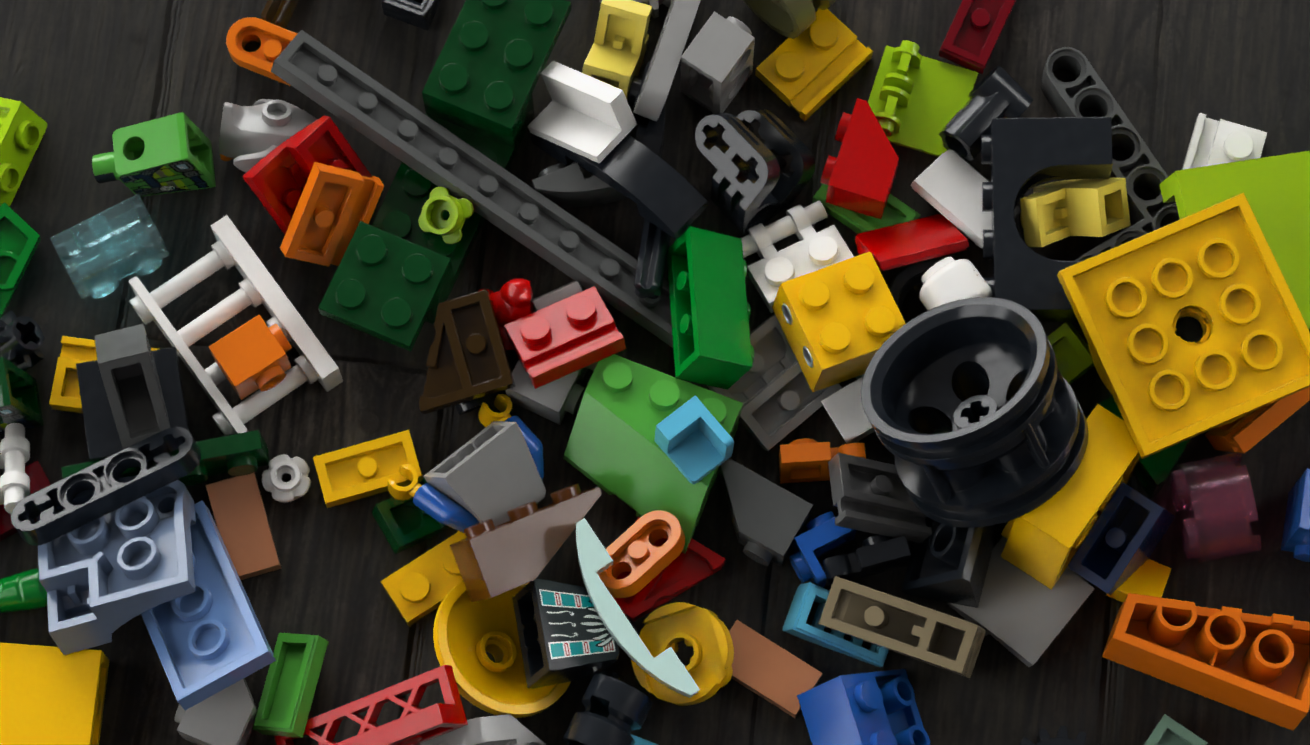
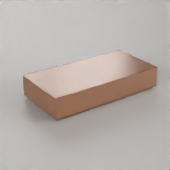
[206,472,281,580]
[729,620,823,718]

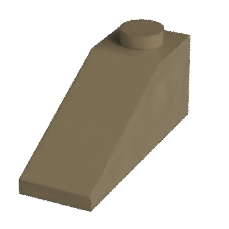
[818,576,986,678]

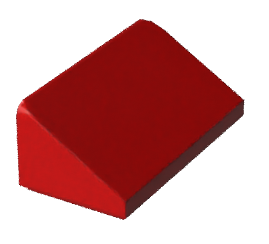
[855,214,969,271]

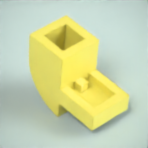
[582,0,652,100]
[1020,178,1131,247]

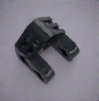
[695,108,815,235]

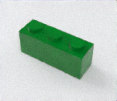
[667,226,754,390]

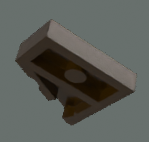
[419,289,516,414]

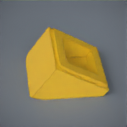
[1106,559,1172,602]

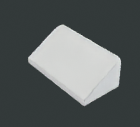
[910,149,1020,249]

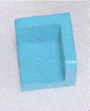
[654,395,734,484]

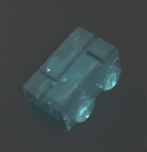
[50,194,170,299]

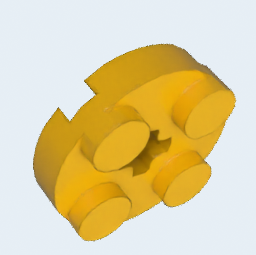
[631,602,734,706]

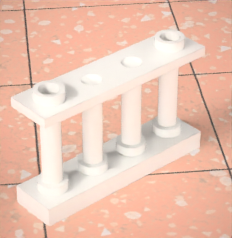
[129,215,343,436]

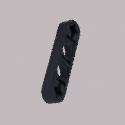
[11,427,201,545]

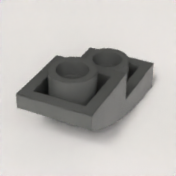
[532,162,628,208]

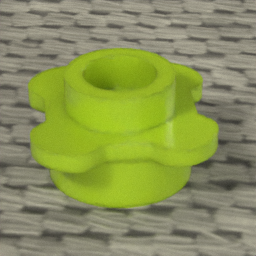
[418,187,474,244]

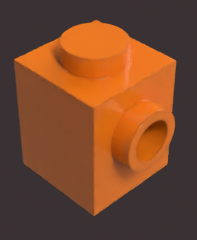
[208,314,292,400]

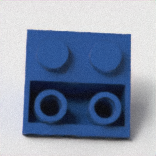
[797,669,930,745]

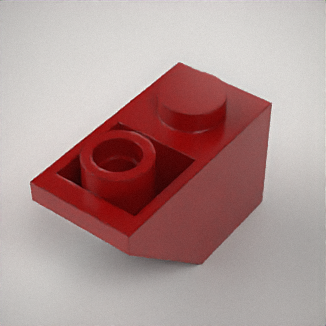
[820,98,899,220]

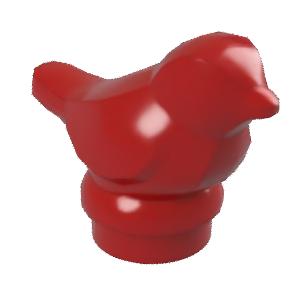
[478,278,534,350]

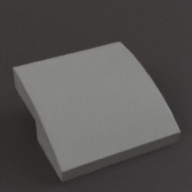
[707,314,842,451]
[947,536,1095,667]

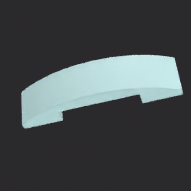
[576,518,700,698]

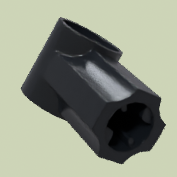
[939,65,1033,163]

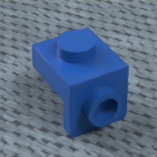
[789,511,857,588]

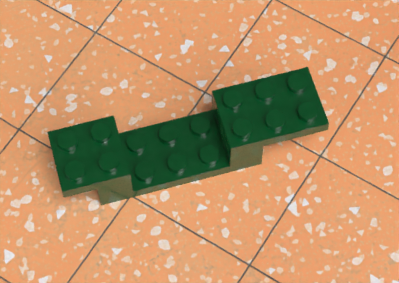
[318,0,572,352]

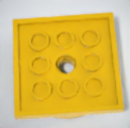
[1057,193,1310,459]

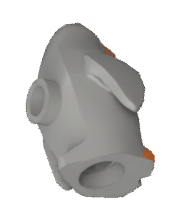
[219,99,318,172]

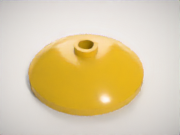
[433,581,571,718]

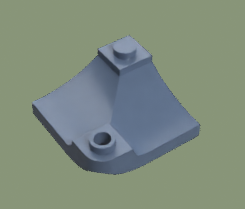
[37,475,196,655]

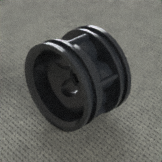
[861,297,1088,528]

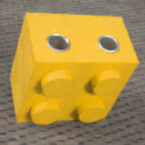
[772,251,906,392]

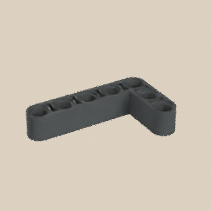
[1041,47,1180,261]

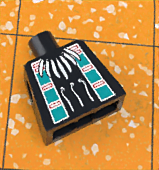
[512,579,637,688]

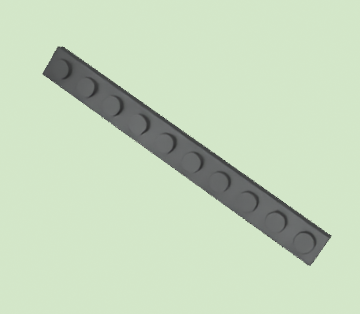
[271,30,673,348]

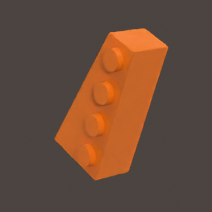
[1102,593,1310,731]

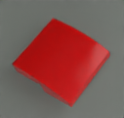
[242,115,372,234]

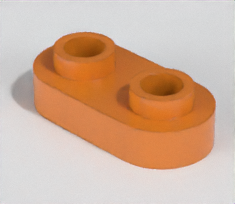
[226,17,298,86]
[598,510,685,598]

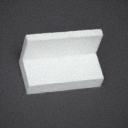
[528,61,637,164]

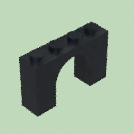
[981,117,1113,322]

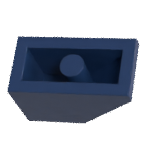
[1067,482,1176,595]

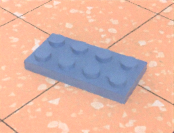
[141,500,276,710]

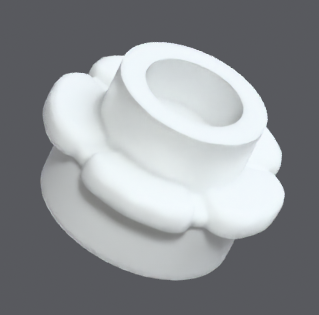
[262,454,311,503]

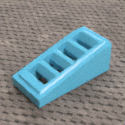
[782,582,889,667]

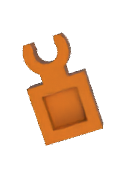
[779,438,866,484]

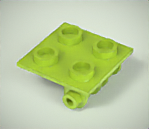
[868,40,978,157]

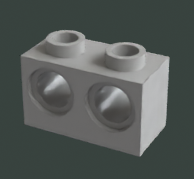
[680,11,755,114]

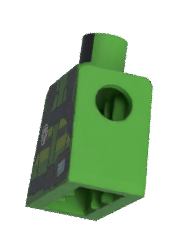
[92,112,216,197]

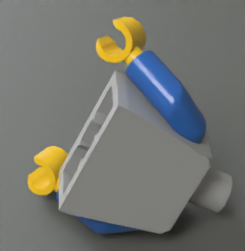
[388,394,546,533]

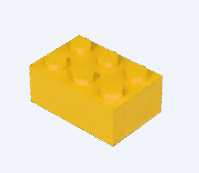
[1001,404,1140,590]

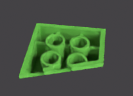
[563,354,743,554]

